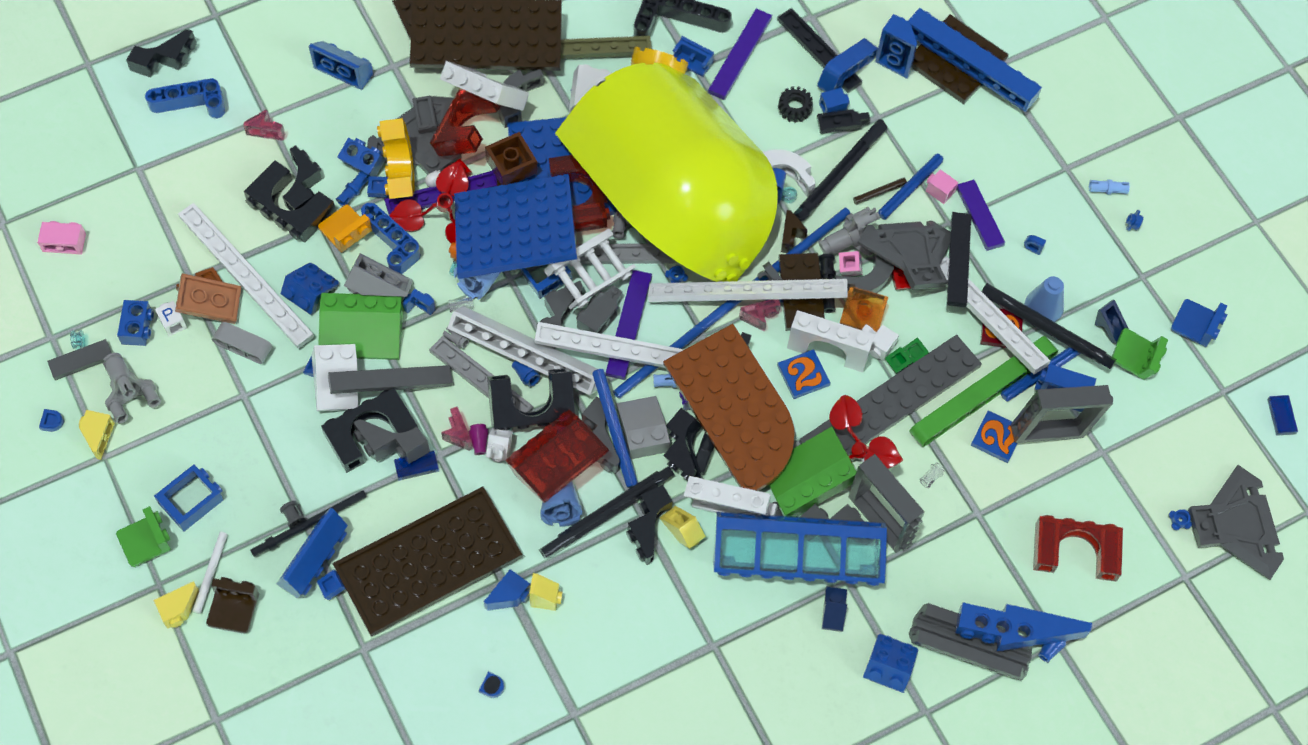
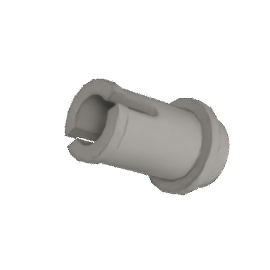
[443,327,469,349]

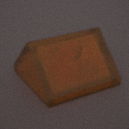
[840,286,888,332]

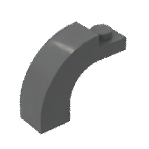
[498,69,544,128]
[835,254,895,299]

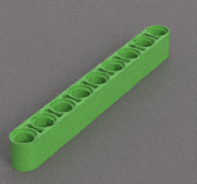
[909,336,1059,447]

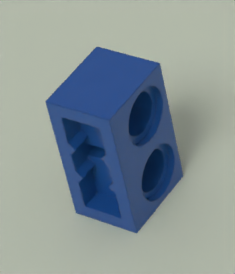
[337,137,386,177]
[117,300,154,346]

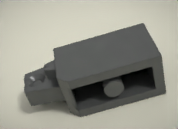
[576,286,622,334]

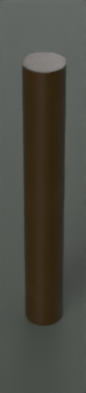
[853,177,907,205]

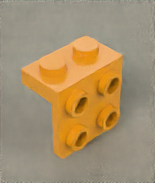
[318,205,372,253]

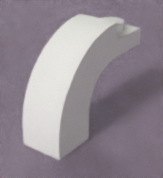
[763,149,815,197]

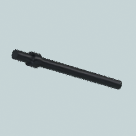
[250,490,367,557]

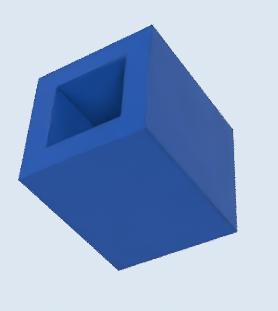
[819,87,850,113]

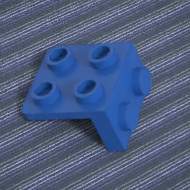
[280,263,339,315]
[1171,299,1228,347]
[863,634,918,693]

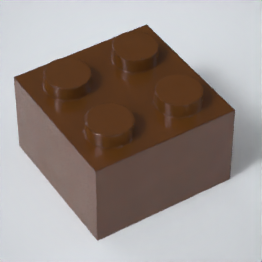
[485,132,538,185]

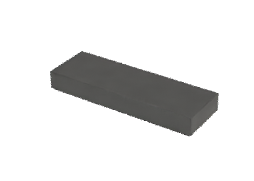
[47,339,112,381]

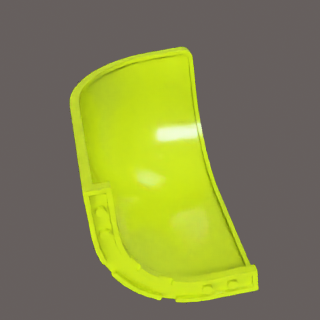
[555,63,778,282]

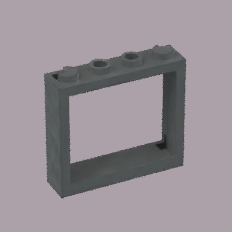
[1010,385,1113,443]
[848,454,925,553]

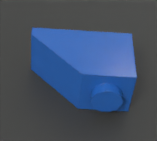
[484,569,531,611]

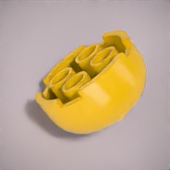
[631,47,689,74]

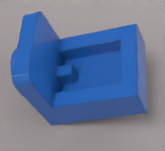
[403,289,436,315]

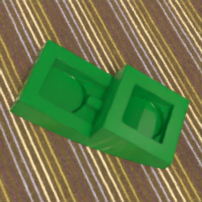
[885,337,929,374]

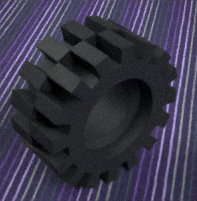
[778,86,813,123]

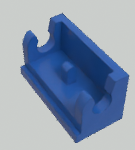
[673,36,714,77]

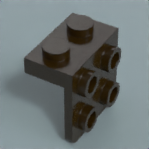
[206,577,259,634]

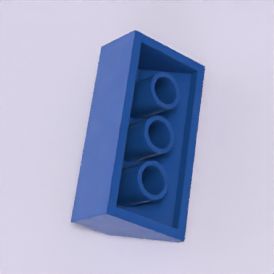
[276,508,348,598]

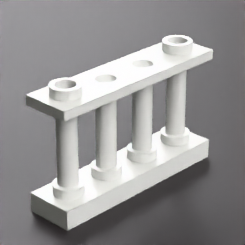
[543,228,636,310]
[684,476,778,516]

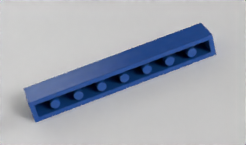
[908,8,1042,112]

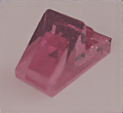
[243,109,285,141]
[739,299,781,331]
[441,406,473,451]

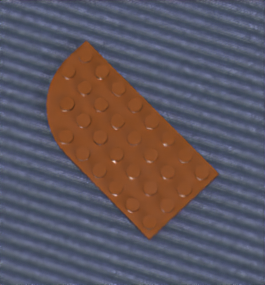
[663,324,794,491]

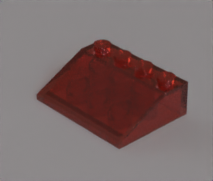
[505,410,609,503]

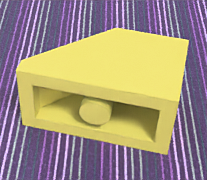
[79,410,115,460]
[660,506,706,549]
[529,573,563,611]
[153,581,199,629]

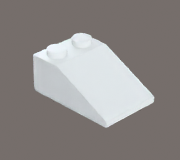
[312,344,358,411]

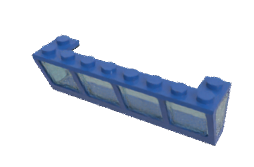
[713,512,887,586]

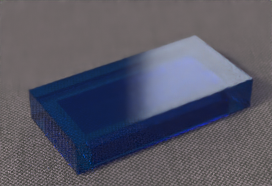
[1267,395,1298,436]
[394,450,439,481]

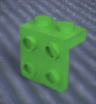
[1112,328,1168,380]
[116,506,171,567]

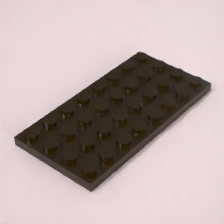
[409,0,562,71]
[332,486,523,637]

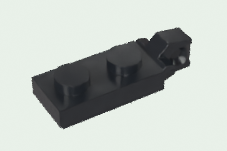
[817,109,870,134]

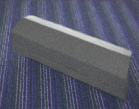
[909,603,1032,681]

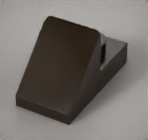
[781,210,808,253]

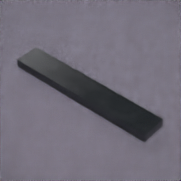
[777,8,863,93]
[946,212,971,308]

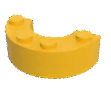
[377,118,415,199]

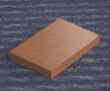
[175,273,241,324]

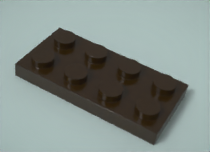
[778,253,825,331]

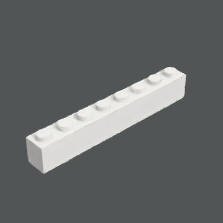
[447,306,597,395]

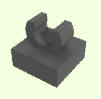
[757,261,782,281]

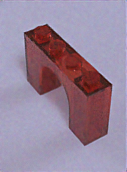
[430,90,501,157]
[549,155,610,232]
[1033,515,1123,582]

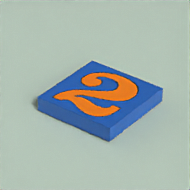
[777,349,830,399]
[971,410,1017,463]

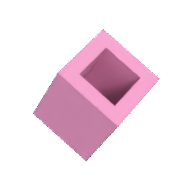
[926,169,959,204]
[839,251,863,276]

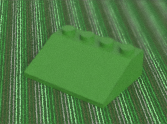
[318,293,404,360]
[769,426,857,517]

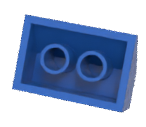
[875,14,917,79]
[309,41,373,90]

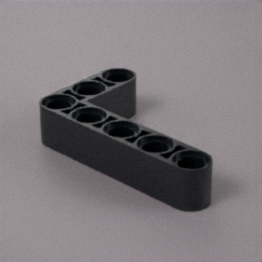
[633,0,732,36]

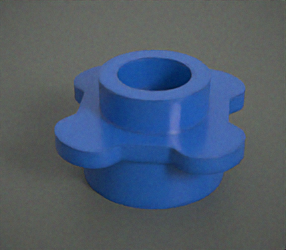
[1126,210,1144,231]
[665,265,688,283]
[1169,509,1192,530]

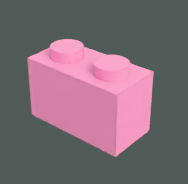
[37,221,86,255]

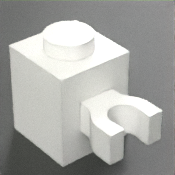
[862,324,899,361]
[486,428,513,462]

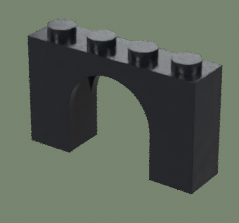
[244,160,336,243]
[487,368,575,430]
[321,388,418,473]

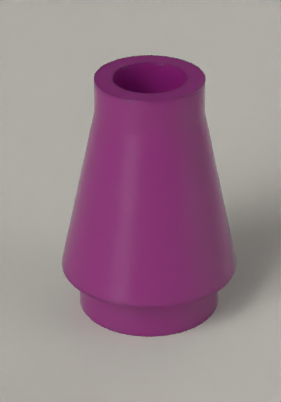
[468,424,489,455]

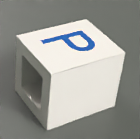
[155,301,187,337]

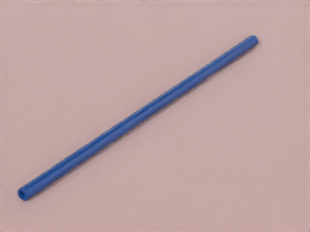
[613,207,851,399]

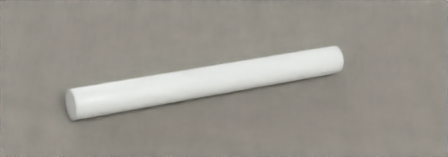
[193,532,228,614]

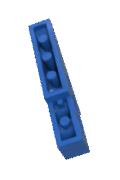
[955,602,1092,651]

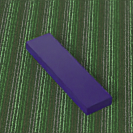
[956,180,1005,251]

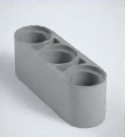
[212,322,273,364]

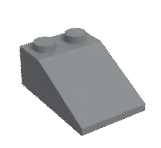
[344,253,413,297]
[616,396,670,459]

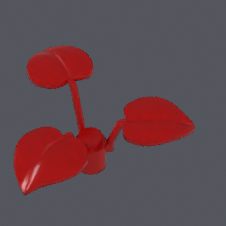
[389,162,469,244]
[829,395,903,469]

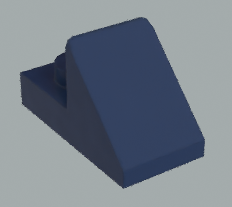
[1095,299,1129,344]
[822,586,847,632]

